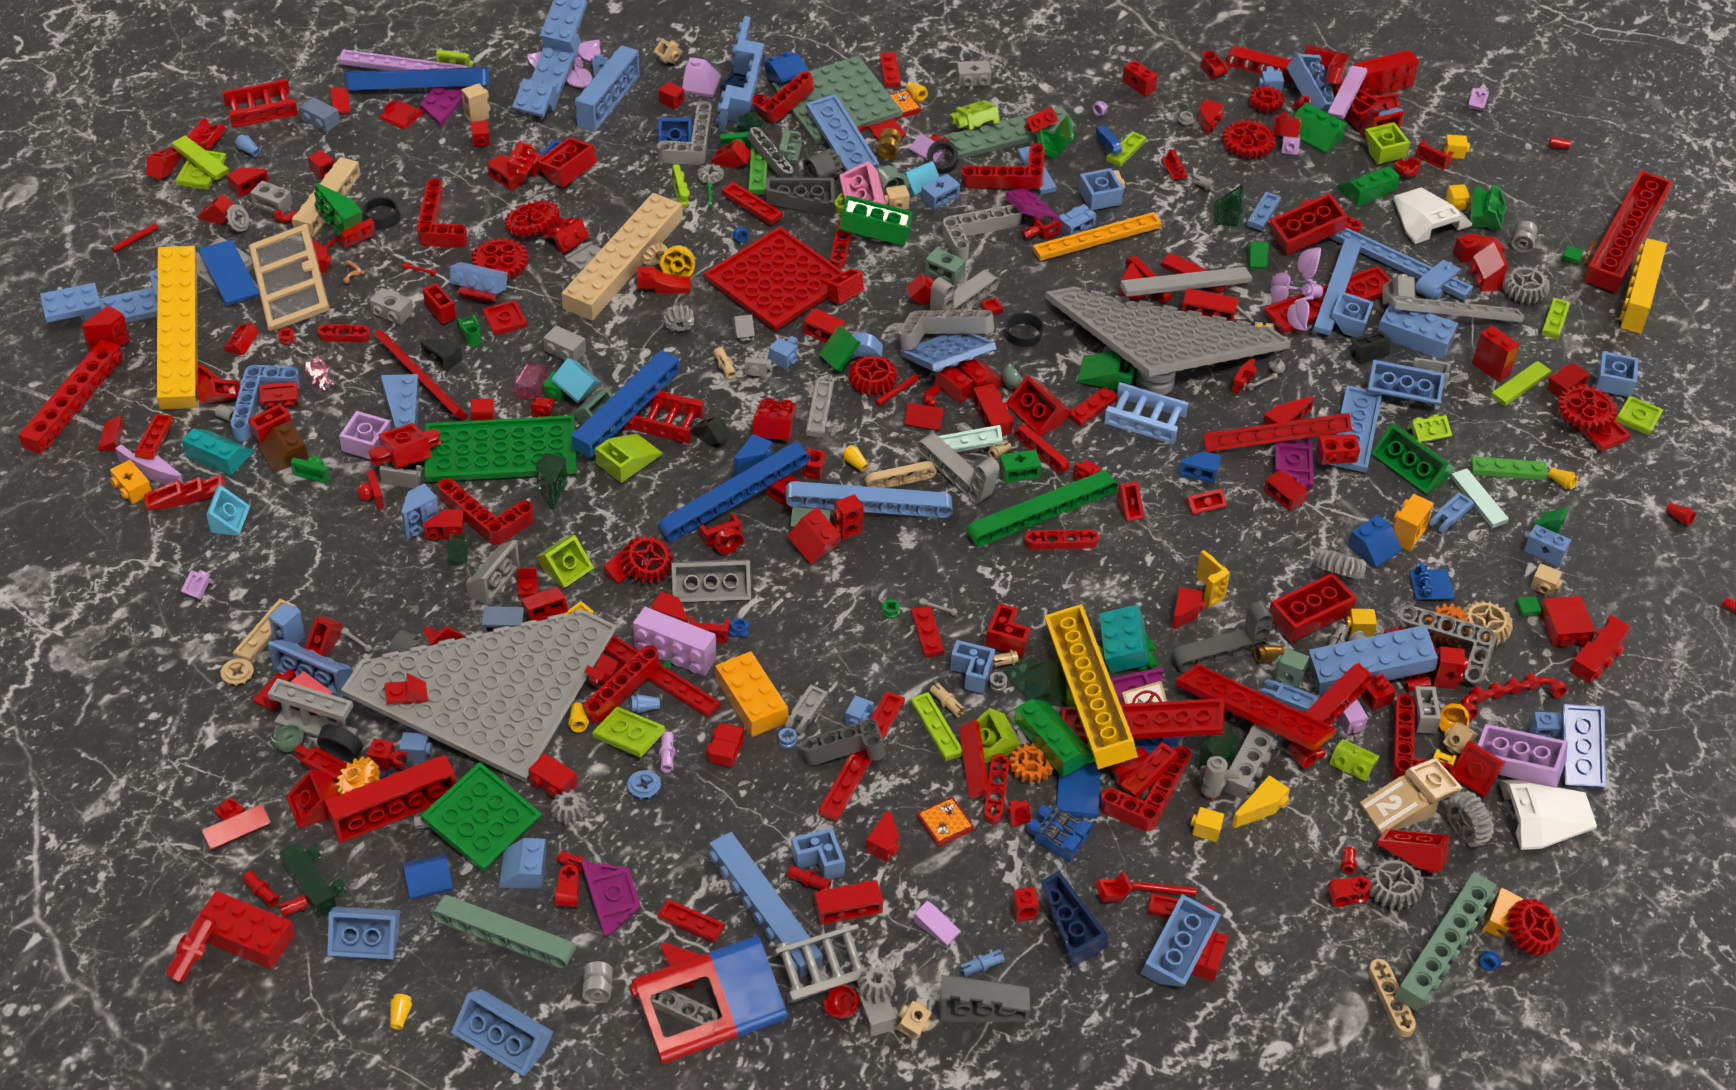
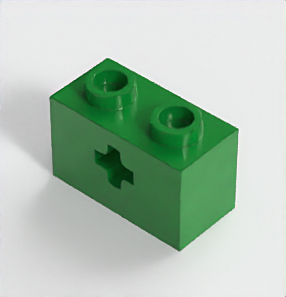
[999,450,1042,483]

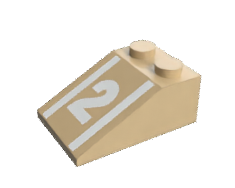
[1360,775,1439,835]

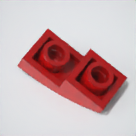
[330,88,350,115]
[1232,359,1257,394]

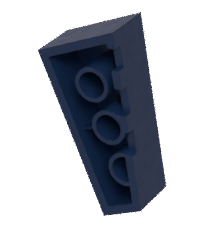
[1041,871,1108,968]

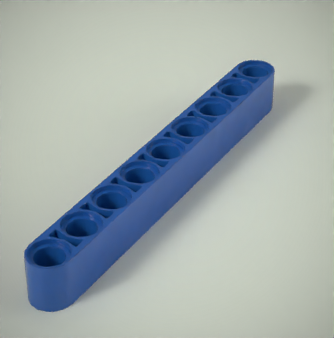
[344,67,490,90]
[658,442,810,542]

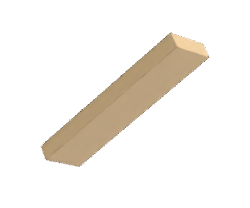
[233,599,296,663]

